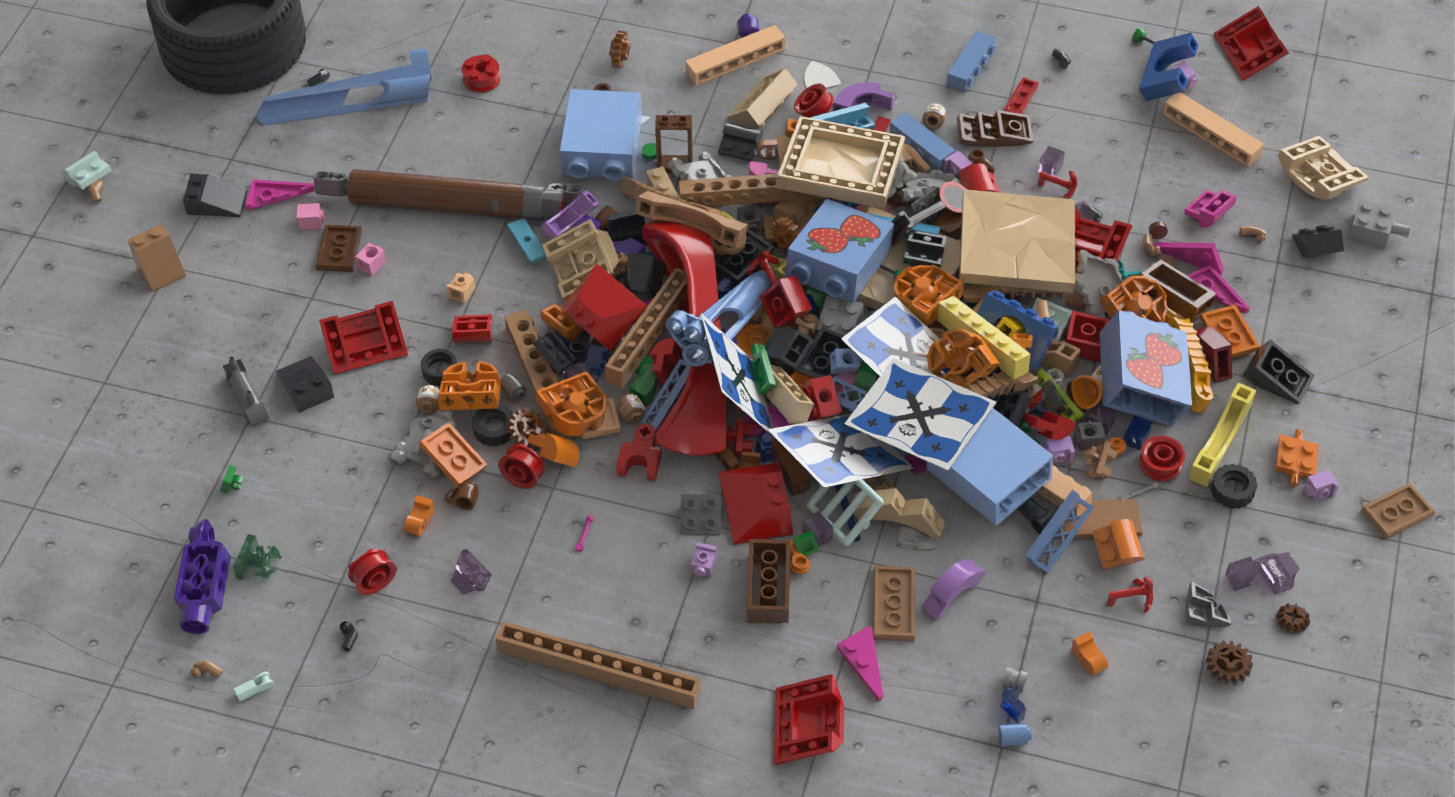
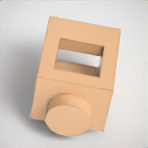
[447,273,475,304]

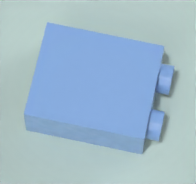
[560,89,642,181]
[927,408,1053,526]

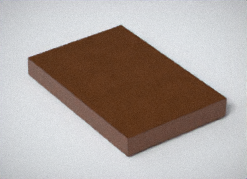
[316,225,362,272]

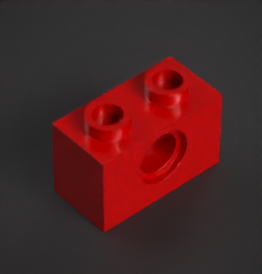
[803,375,842,421]

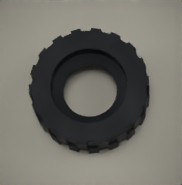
[472,404,513,447]
[1211,464,1257,509]

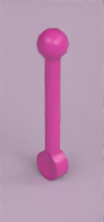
[575,515,594,552]

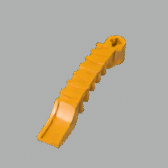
[1164,307,1213,413]

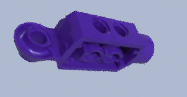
[174,519,231,634]

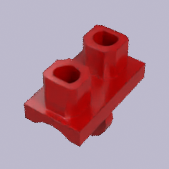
[725,417,754,458]

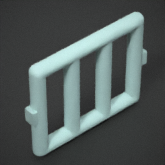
[806,479,884,546]

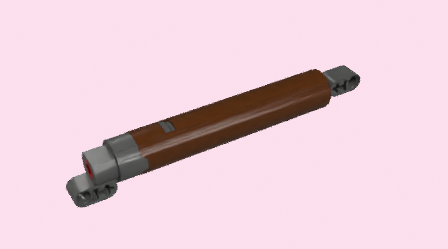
[313,169,582,220]

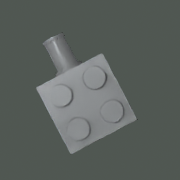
[1348,199,1411,249]
[817,295,864,336]

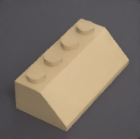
[726,68,797,129]

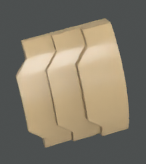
[1278,136,1369,200]
[542,219,620,302]

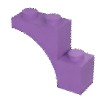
[541,190,600,239]

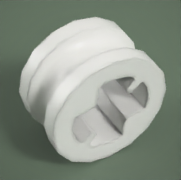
[1047,368,1064,386]

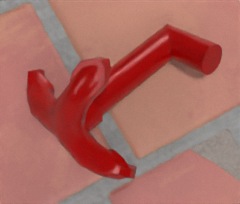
[1037,171,1078,199]
[747,251,786,285]
[1107,576,1153,613]

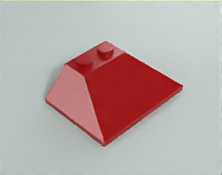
[1214,6,1289,81]
[1075,209,1132,263]
[562,263,648,351]
[319,301,408,375]
[718,462,793,545]
[774,674,844,765]

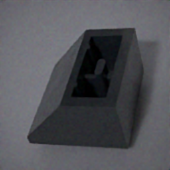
[1292,225,1344,258]
[764,327,814,376]

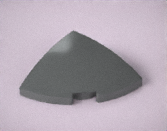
[1186,582,1231,627]

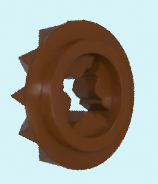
[1276,603,1310,633]

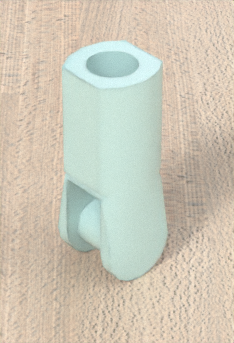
[234,672,274,702]

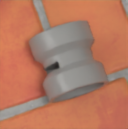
[1002,666,1028,693]

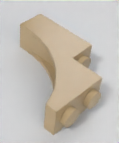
[853,488,945,539]

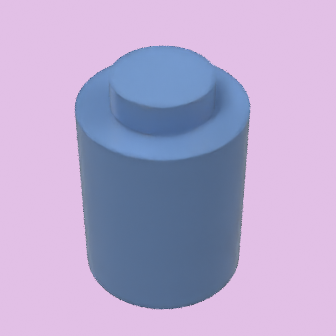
[998,723,1031,747]

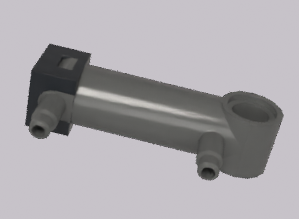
[223,356,269,426]

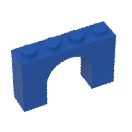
[1139,33,1199,101]
[977,291,1059,370]

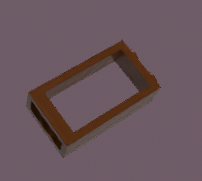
[655,115,693,173]
[1138,260,1217,322]

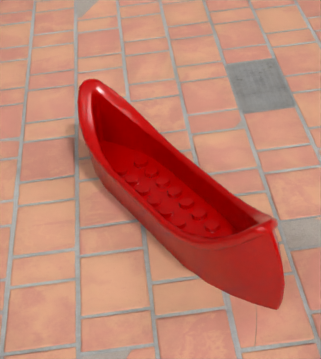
[642,220,726,456]

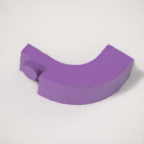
[833,82,895,111]
[921,559,986,620]

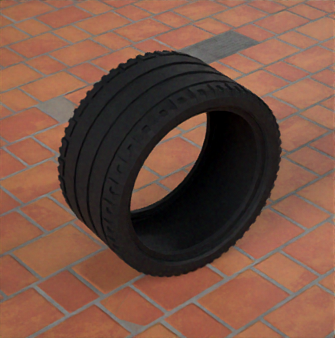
[146,0,306,94]

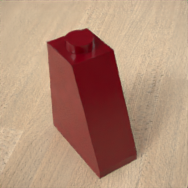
[1195,326,1233,383]

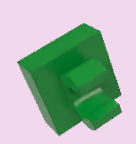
[220,465,244,493]
[793,531,819,557]

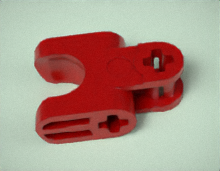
[616,424,662,481]

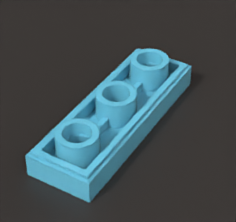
[507,218,547,265]

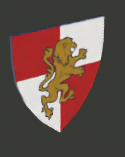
[1023,384,1046,417]

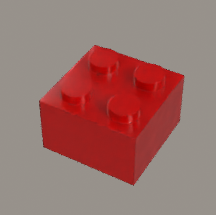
[759,276,812,329]
[1065,311,1110,362]

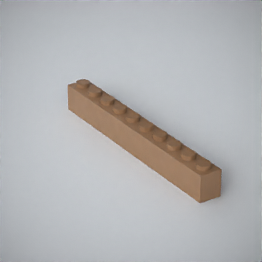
[495,621,701,709]

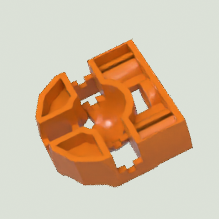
[894,265,963,326]
[1099,275,1168,322]
[927,329,1000,388]
[438,362,501,410]
[536,371,606,436]

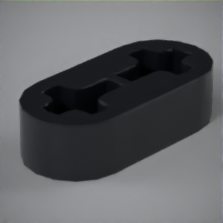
[1041,380,1068,415]

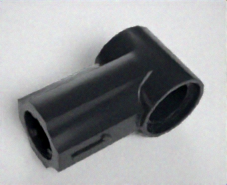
[569,329,597,365]
[1017,497,1055,534]

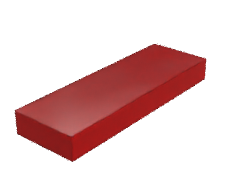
[1003,77,1039,114]

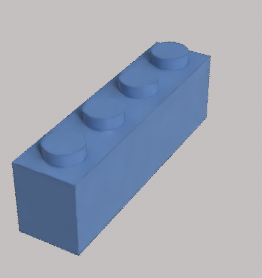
[946,30,996,92]
[890,112,955,171]

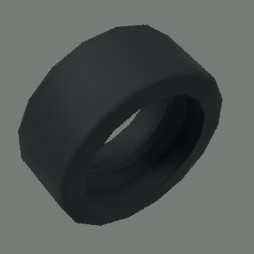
[421,349,457,386]

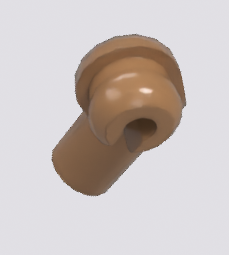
[88,179,104,203]
[1240,226,1267,241]
[1143,234,1161,257]
[191,660,223,679]

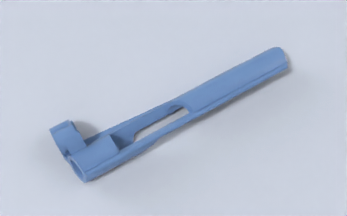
[257,48,432,125]
[666,271,771,366]

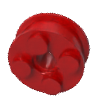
[461,54,501,92]
[793,83,834,118]
[1139,435,1185,481]
[498,443,545,489]
[348,548,397,595]

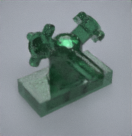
[233,534,282,580]

